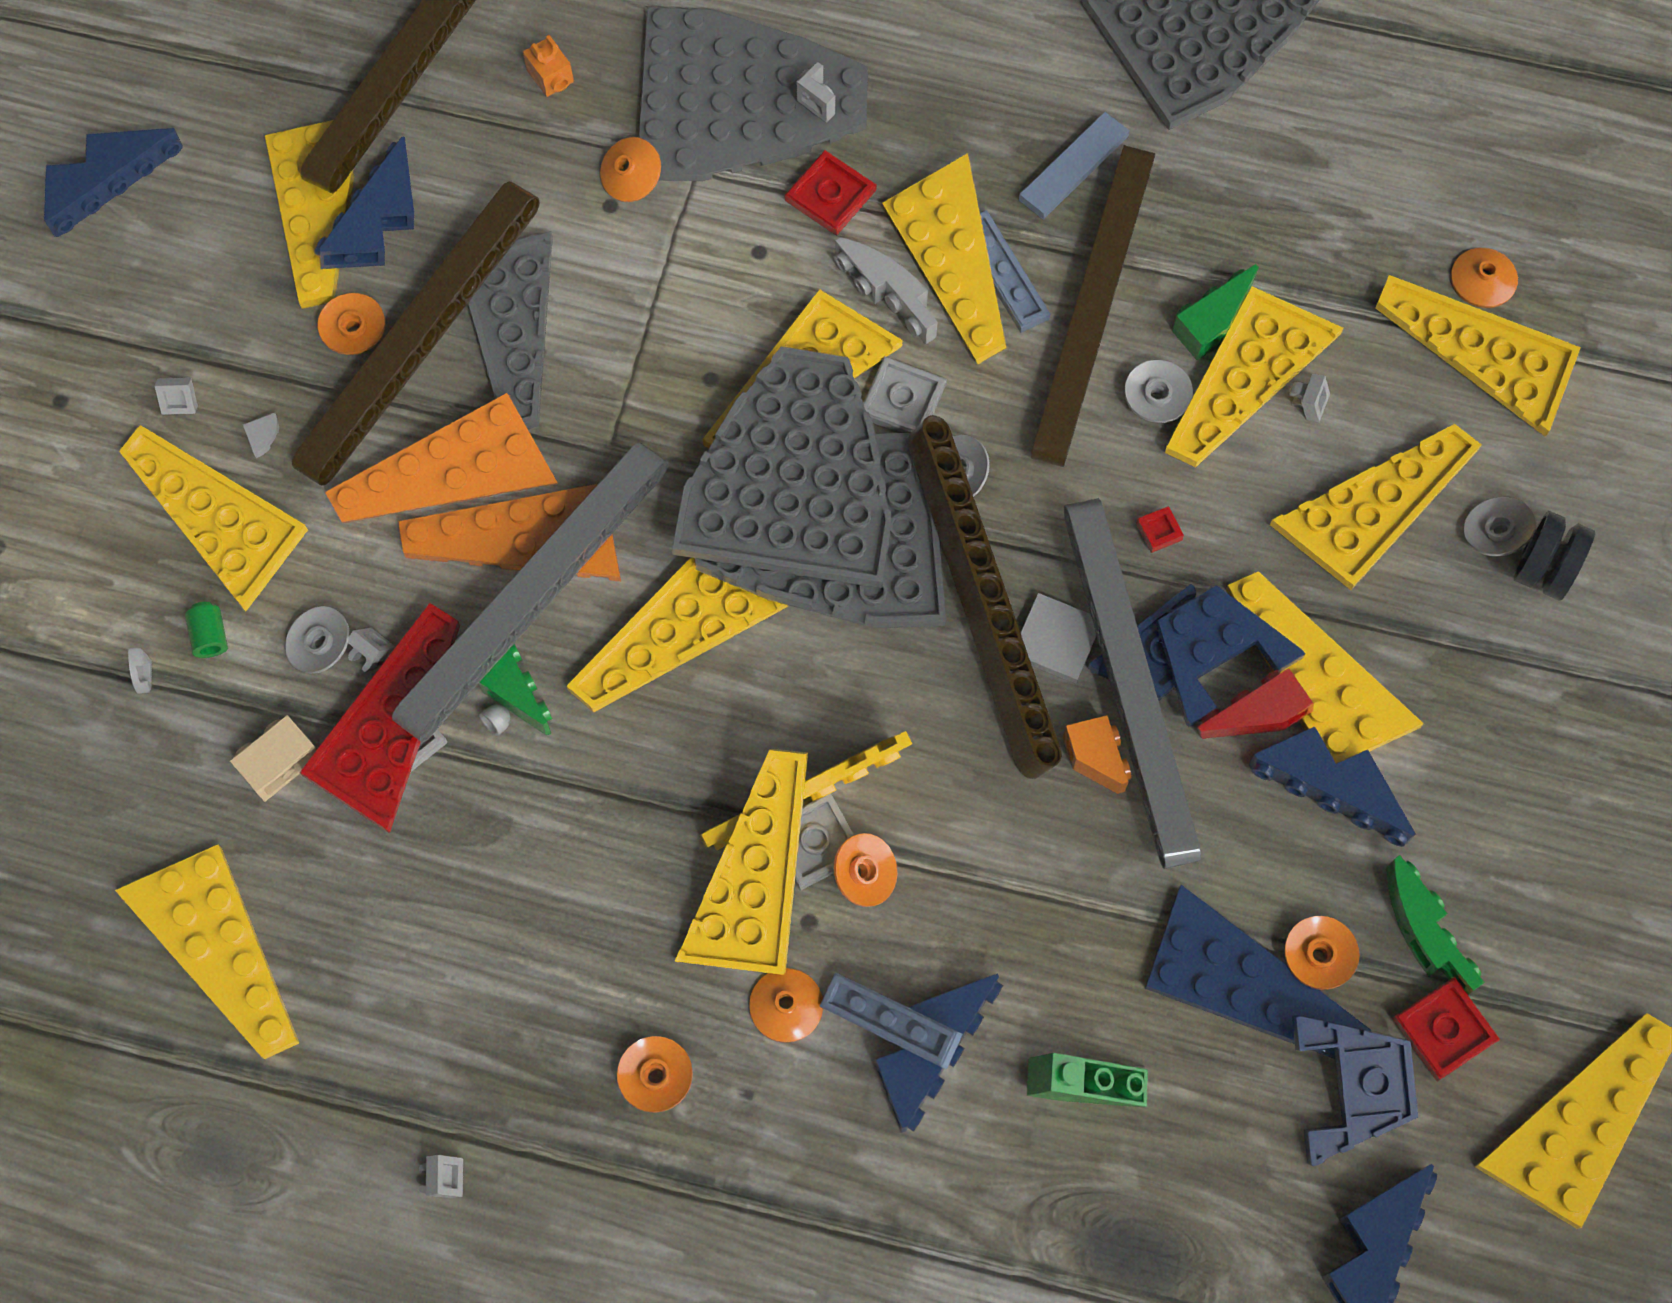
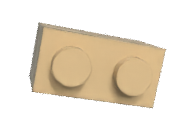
[230,715,317,802]

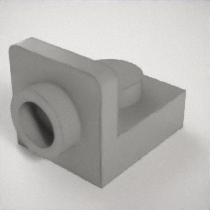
[796,62,835,123]

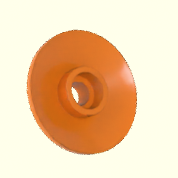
[600,137,661,202]
[1451,248,1518,308]
[317,293,385,355]
[834,833,897,907]
[1284,916,1360,990]
[749,968,823,1043]
[617,1036,693,1113]

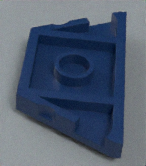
[1088,584,1196,701]

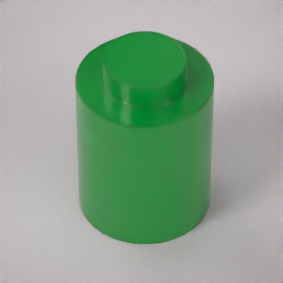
[185,601,228,658]

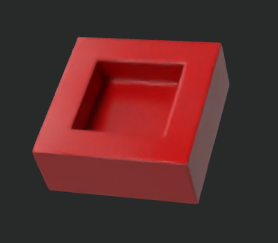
[1136,506,1184,553]

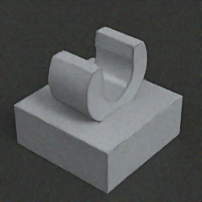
[1289,374,1330,422]
[155,377,198,415]
[348,628,395,672]
[419,1155,463,1198]

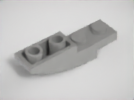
[834,237,938,345]

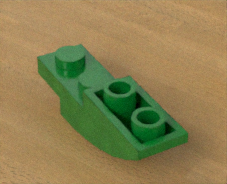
[1386,855,1485,995]

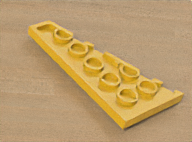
[265,120,354,309]
[882,153,1007,364]
[1475,1013,1672,1229]

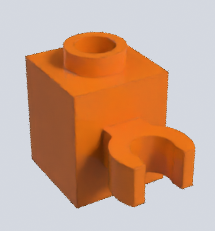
[523,35,574,97]

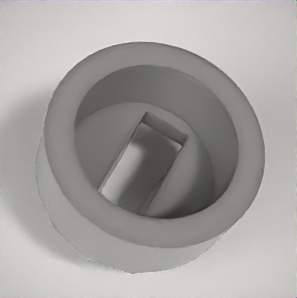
[479,704,510,736]

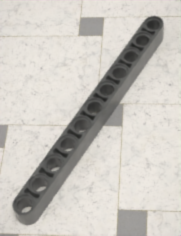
[392,443,668,742]
[1064,498,1201,869]

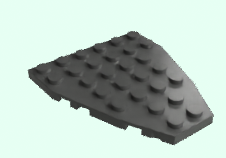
[1081,0,1319,130]
[639,7,868,181]
[672,347,892,588]
[695,433,946,628]

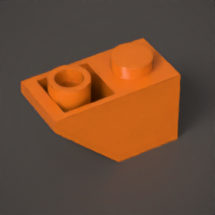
[1063,715,1132,794]

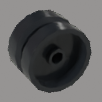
[1514,510,1595,601]

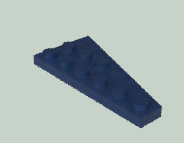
[1145,885,1372,1059]

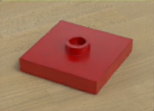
[785,150,877,236]
[1392,977,1500,1082]

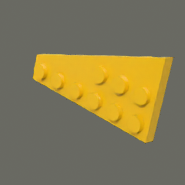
[1375,275,1581,437]
[1165,286,1344,468]
[703,289,903,448]
[1270,424,1482,590]
[119,425,308,612]
[567,558,788,712]
[1226,571,1424,764]
[699,731,912,851]
[675,749,808,975]
[115,845,299,1059]

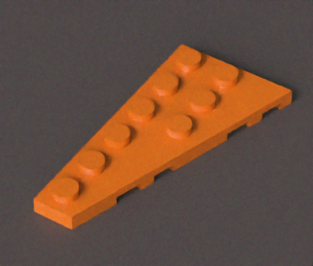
[325,393,558,523]
[398,484,621,582]

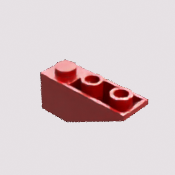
[1198,668,1314,739]

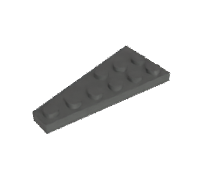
[468,231,553,429]

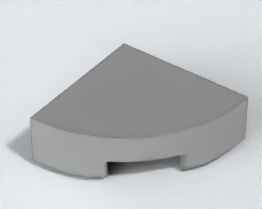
[243,413,279,458]
[128,648,152,694]

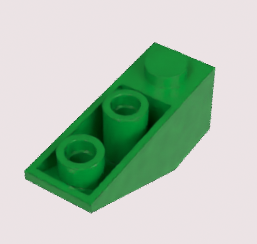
[1172,264,1259,360]
[478,644,553,736]
[1027,1053,1148,1107]

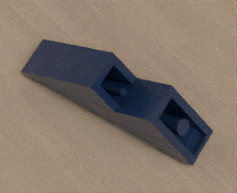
[44,128,183,237]
[315,137,414,269]
[1249,727,1416,847]
[876,973,1004,1133]
[1322,1164,1437,1303]

